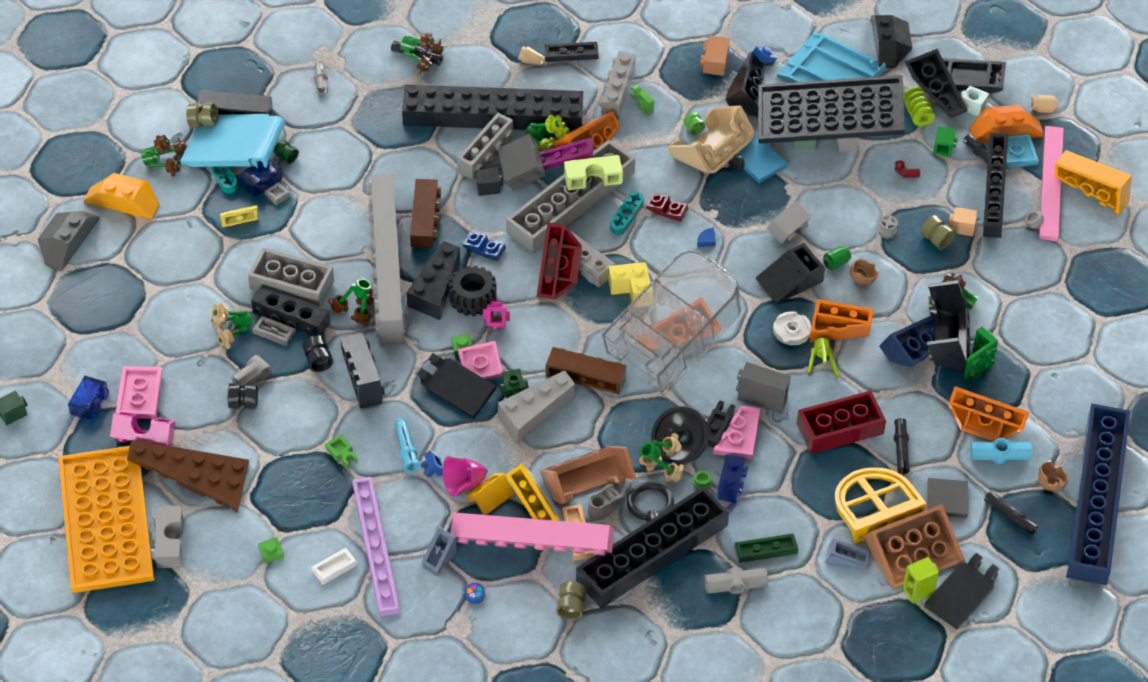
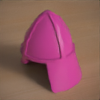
[442,456,488,497]

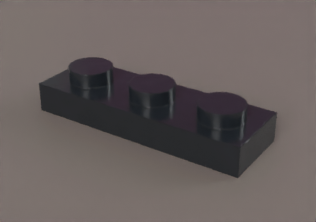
[545,41,599,62]

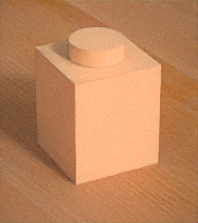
[948,207,977,236]

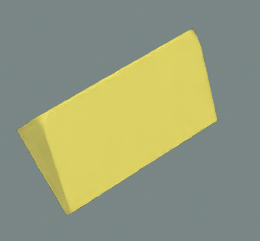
[220,205,259,227]

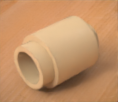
[1031,95,1058,113]

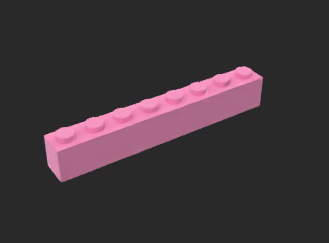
[451,513,615,556]

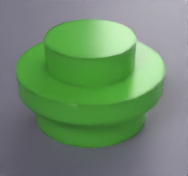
[692,471,712,489]

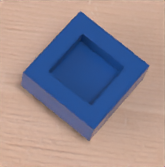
[753,46,777,63]

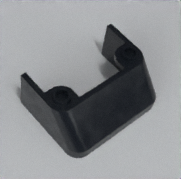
[927,280,970,373]

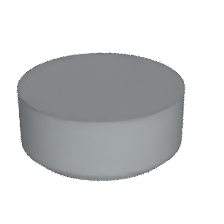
[1024,210,1044,229]

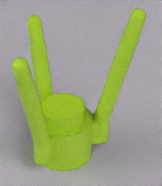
[807,338,839,378]

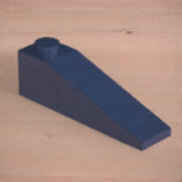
[879,315,935,367]

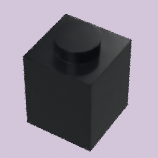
[476,168,503,196]

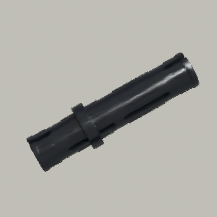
[391,40,443,66]
[963,133,1009,172]
[893,418,910,474]
[984,491,1039,536]

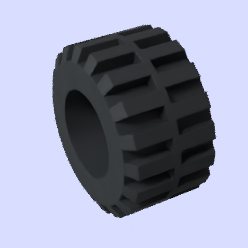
[449,265,497,316]

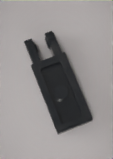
[707,400,735,448]

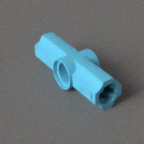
[970,438,1032,464]

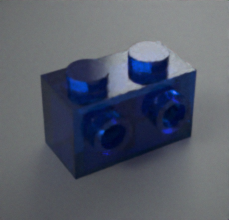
[717,454,748,503]

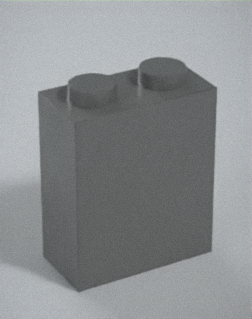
[498,134,545,191]
[736,362,791,414]

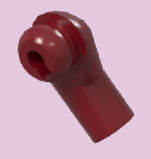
[894,160,920,178]

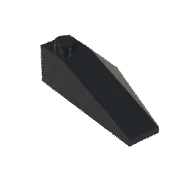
[905,48,968,118]
[725,51,764,116]

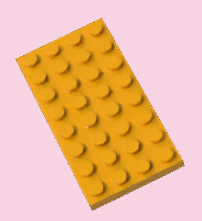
[58,446,154,593]

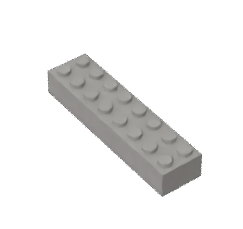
[506,140,636,253]

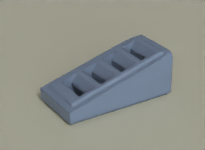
[825,538,871,570]

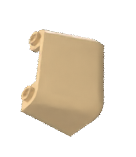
[667,106,754,173]

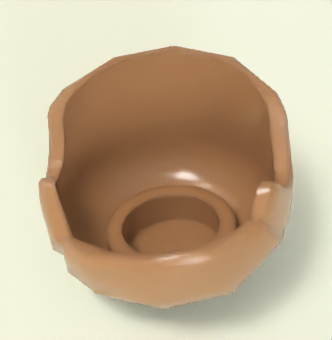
[849,259,880,286]
[1038,461,1068,491]

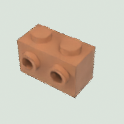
[700,35,730,76]

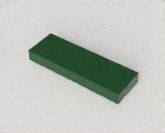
[734,533,798,563]

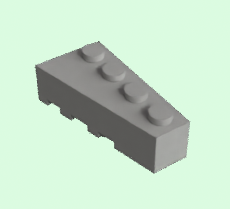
[498,371,575,443]

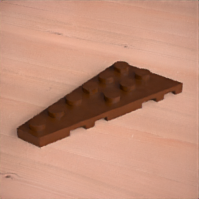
[127,440,249,513]

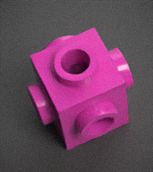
[483,301,510,329]

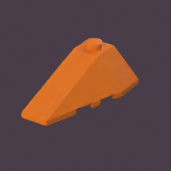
[553,110,620,151]

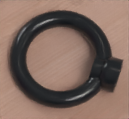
[627,482,674,523]

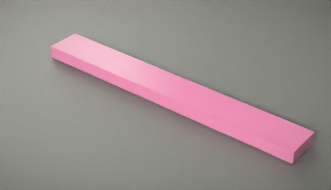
[1039,126,1063,241]

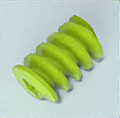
[904,86,935,126]

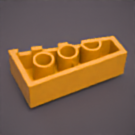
[1054,150,1132,215]

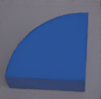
[697,228,716,247]

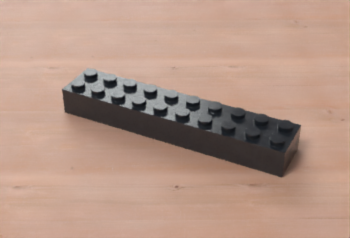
[402,84,584,132]

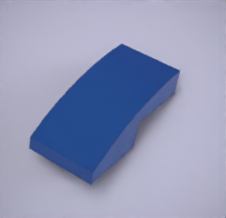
[463,231,506,261]

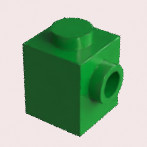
[933,126,958,157]

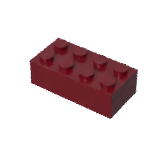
[796,390,886,454]

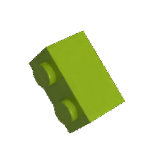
[903,557,939,604]

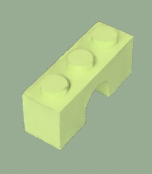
[564,155,623,190]

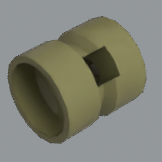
[186,103,218,127]
[920,215,956,250]
[556,581,586,620]

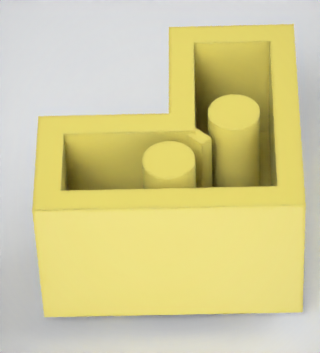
[608,262,652,307]

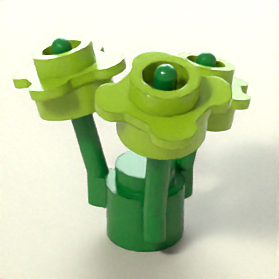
[526,115,570,152]

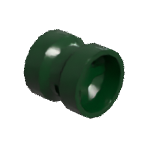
[274,139,299,164]

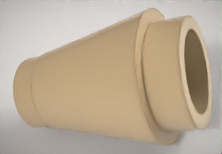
[518,46,546,67]

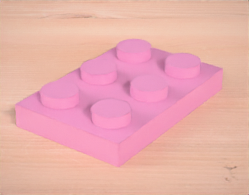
[116,366,162,419]

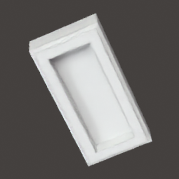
[311,548,357,585]

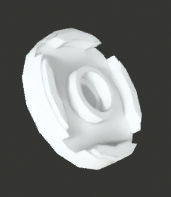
[773,311,811,345]

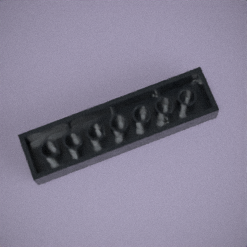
[576,486,729,609]

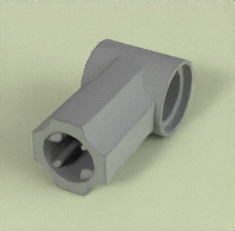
[231,355,272,387]

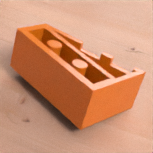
[809,299,874,342]

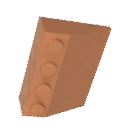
[864,504,965,589]

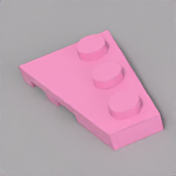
[713,405,760,460]

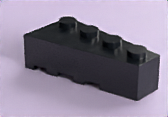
[406,241,461,320]

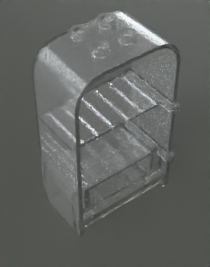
[602,251,742,396]

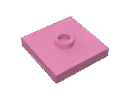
[458,341,503,381]

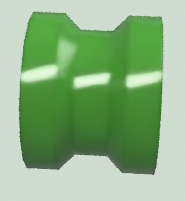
[683,112,706,135]

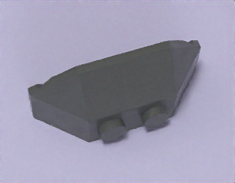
[38,211,100,271]

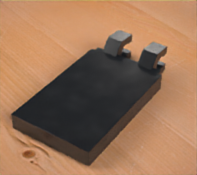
[417,353,497,419]
[924,553,999,630]

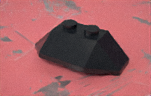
[871,15,913,68]

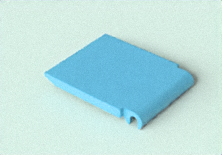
[777,33,886,83]
[180,114,285,168]

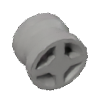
[878,215,898,239]

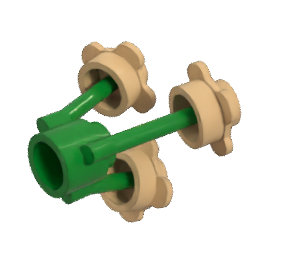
[211,303,252,349]
[639,433,685,483]

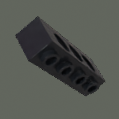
[251,284,330,336]

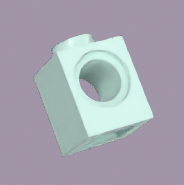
[960,86,989,116]

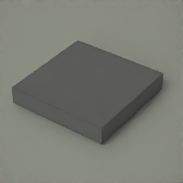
[927,478,968,518]

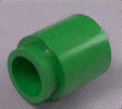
[823,246,852,270]

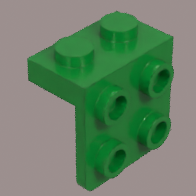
[963,326,998,382]

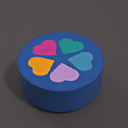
[465,583,485,604]

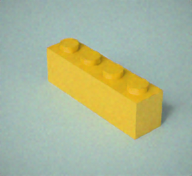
[506,463,561,521]

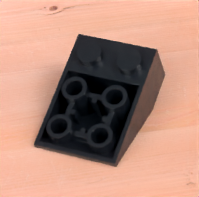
[756,243,825,304]

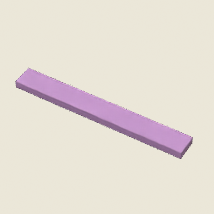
[352,477,400,617]

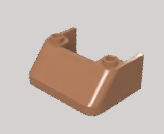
[540,446,636,505]

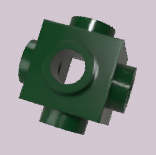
[499,368,529,399]

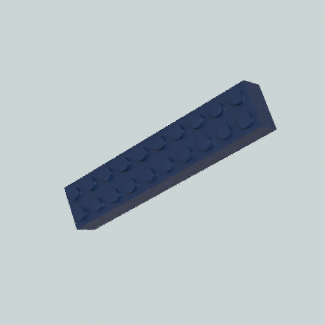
[1066,403,1131,585]

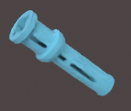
[395,418,421,473]

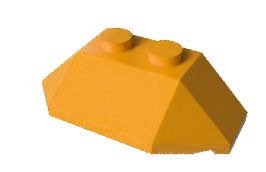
[83,173,160,219]

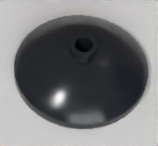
[651,406,709,465]

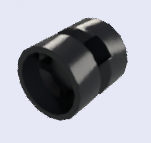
[302,336,334,372]
[228,383,258,409]

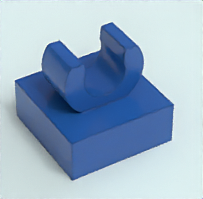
[421,450,443,477]

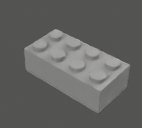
[248,247,334,307]

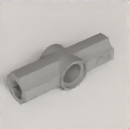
[704,567,768,594]

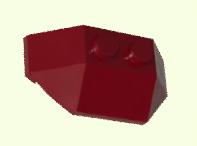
[536,222,582,300]

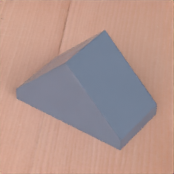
[421,527,457,573]

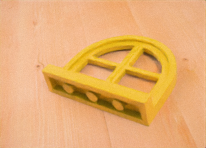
[835,468,926,544]

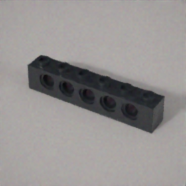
[983,133,1008,238]

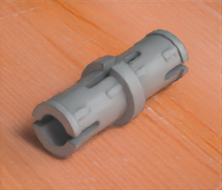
[313,61,328,95]

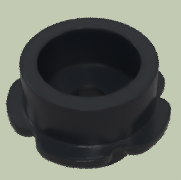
[728,155,745,172]

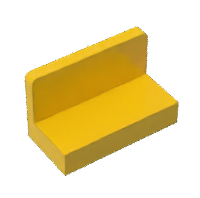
[465,473,515,515]

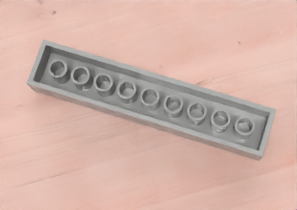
[368,174,404,345]

